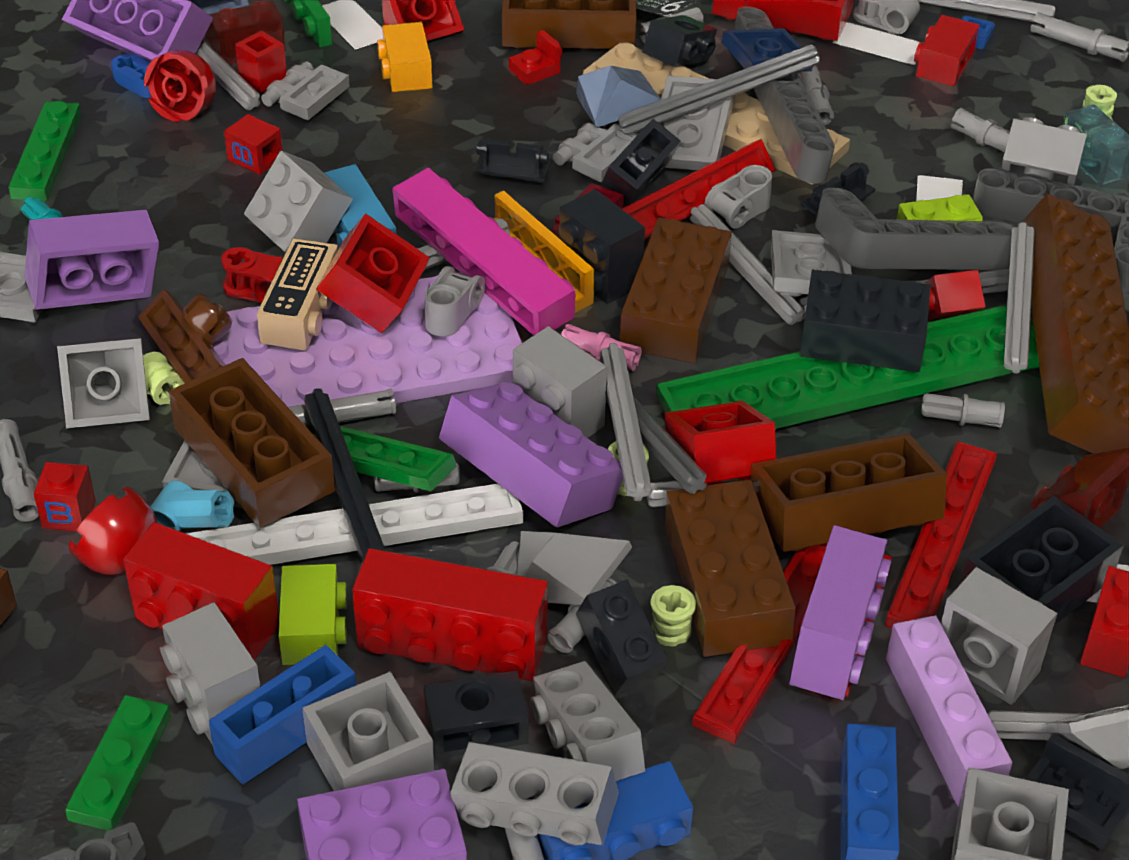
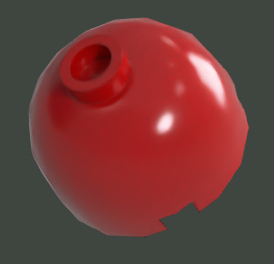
[144,50,216,122]
[68,487,157,575]

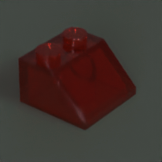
[205,0,286,64]
[1031,447,1129,529]

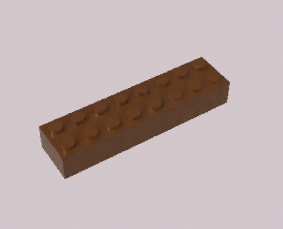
[1022,193,1129,464]

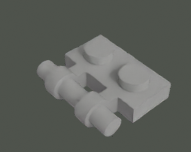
[261,62,350,120]
[553,123,638,182]

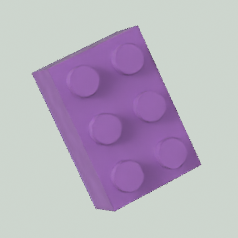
[24,210,159,310]
[789,525,892,700]
[297,769,467,860]

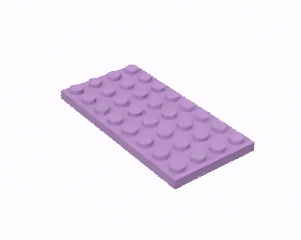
[213,272,522,407]

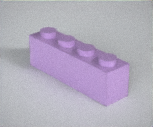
[886,615,1012,806]

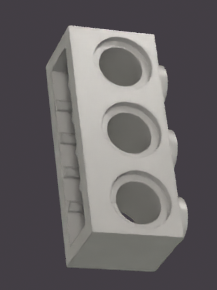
[530,661,645,781]
[450,742,619,845]

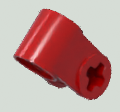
[221,247,284,303]

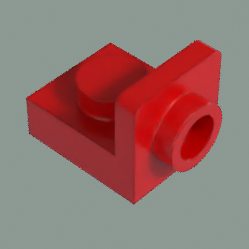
[508,30,562,85]

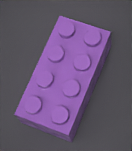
[62,0,213,63]
[439,382,623,528]

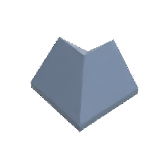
[576,65,661,128]

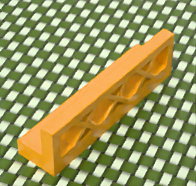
[494,191,594,313]

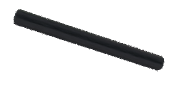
[304,388,386,564]

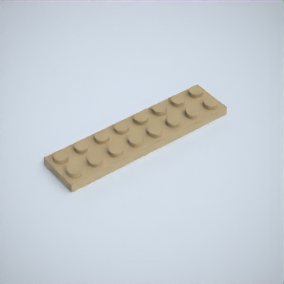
[583,43,850,184]

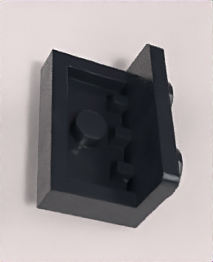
[1025,734,1129,850]

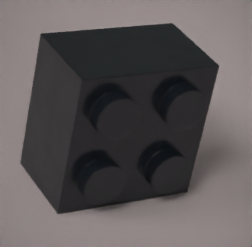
[559,189,645,304]

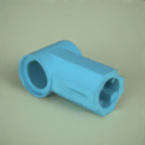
[151,481,235,531]

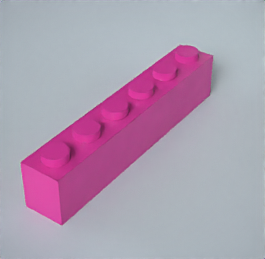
[392,168,576,335]

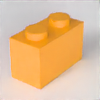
[377,22,432,92]

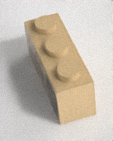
[257,238,338,351]

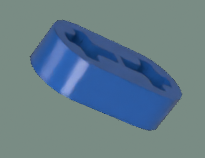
[111,54,151,98]

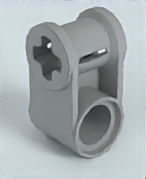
[853,0,920,34]
[704,165,772,229]
[425,266,486,337]

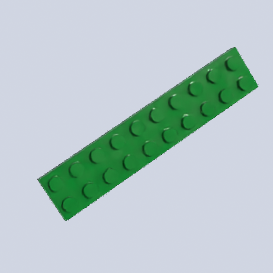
[656,305,1039,429]

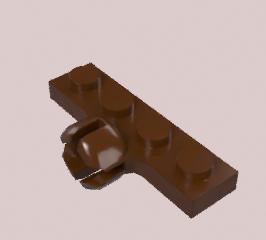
[138,289,233,384]

